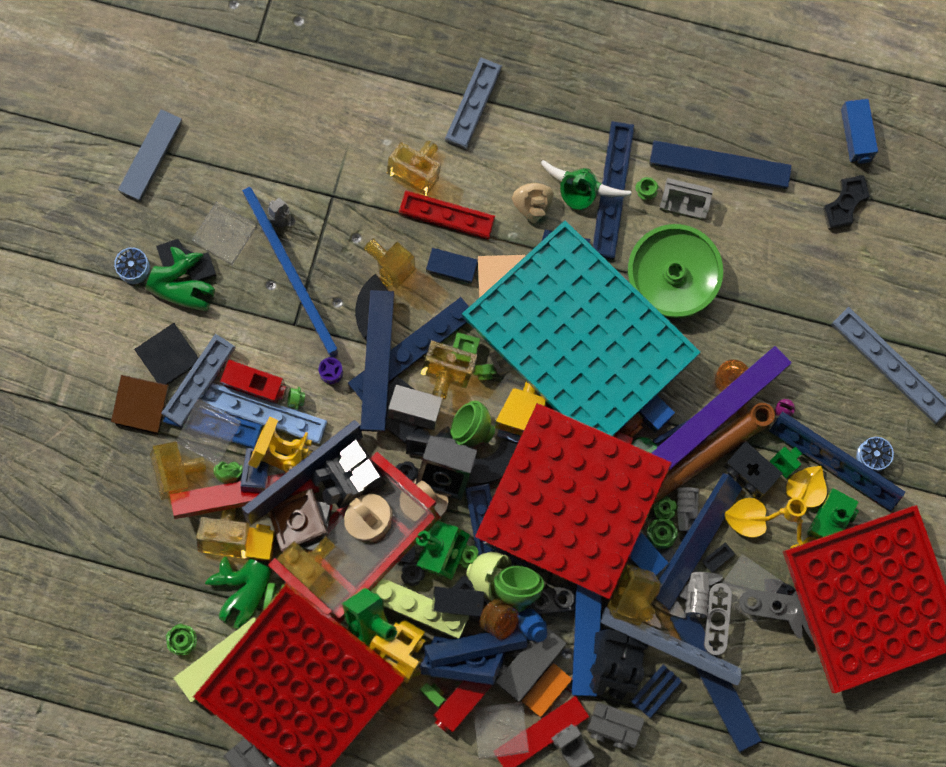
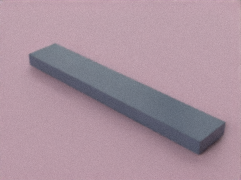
[831,307,946,424]
[601,607,741,686]

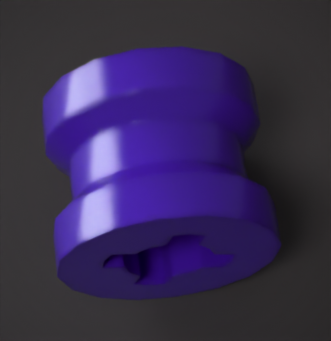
[318,357,343,384]

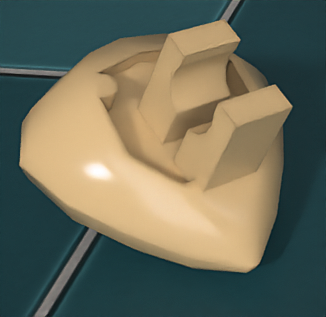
[512,183,554,223]

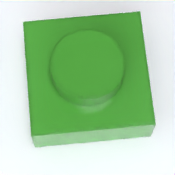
[451,332,480,363]
[420,683,445,708]

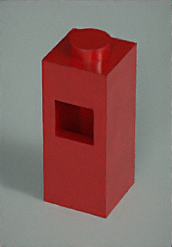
[220,360,287,404]
[434,680,492,733]

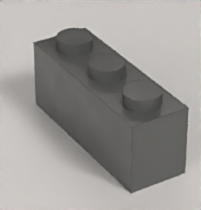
[496,628,566,702]

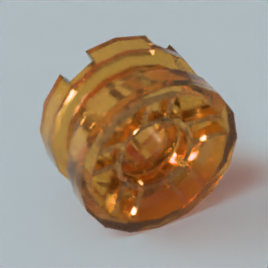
[714,359,748,392]
[480,599,519,639]

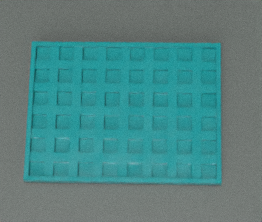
[462,221,701,436]

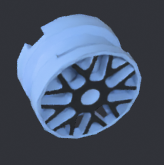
[115,248,150,284]
[856,437,894,472]

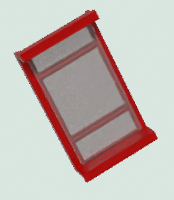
[268,452,441,624]

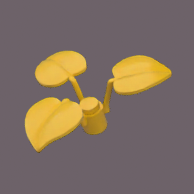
[725,466,827,548]

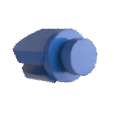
[516,608,547,642]

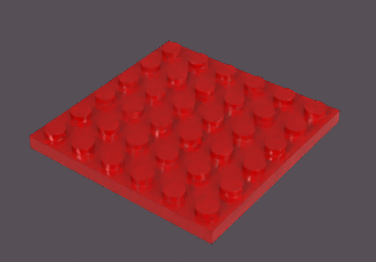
[475,403,672,599]
[782,505,946,694]
[193,582,405,767]

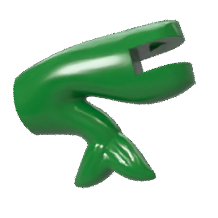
[146,247,216,311]
[205,556,273,629]

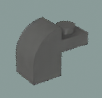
[552,724,596,767]

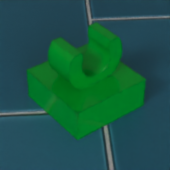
[770,447,802,478]

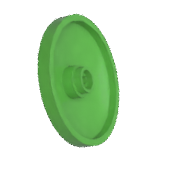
[627,224,723,319]

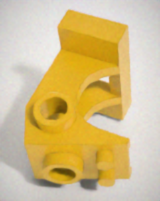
[248,416,312,473]
[369,619,425,683]

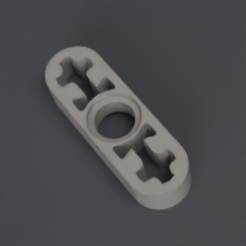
[704,583,732,656]

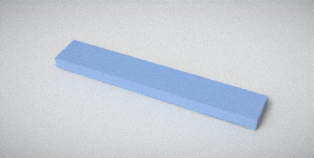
[199,383,328,445]

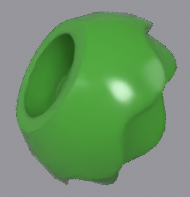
[213,462,243,484]
[647,519,678,548]
[166,624,197,655]

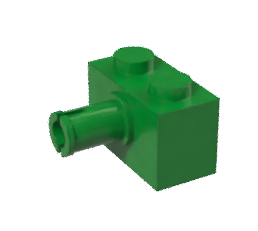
[807,488,859,539]
[416,521,470,580]
[342,588,398,647]

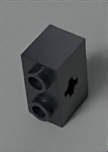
[724,441,783,498]

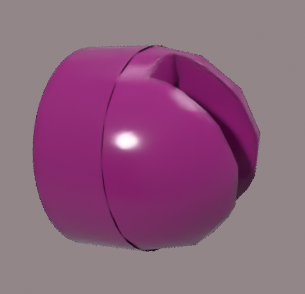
[775,399,795,417]

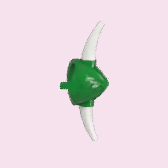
[541,160,632,210]

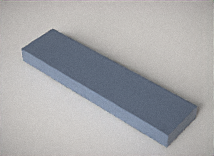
[445,58,502,149]
[118,109,183,202]
[162,334,236,427]

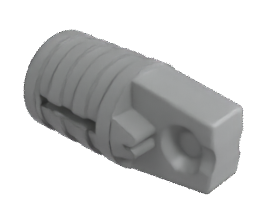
[268,198,291,227]
[677,488,699,532]
[685,572,709,618]

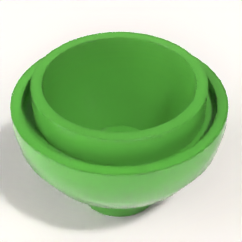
[451,400,495,447]
[494,566,544,612]

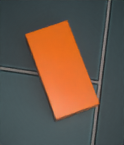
[521,663,572,717]

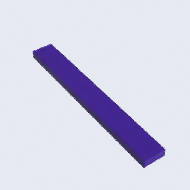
[652,346,792,472]

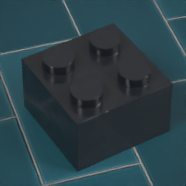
[415,436,477,500]

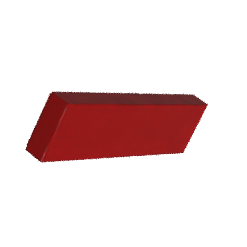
[399,190,495,240]
[493,696,589,767]

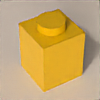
[245,524,276,562]

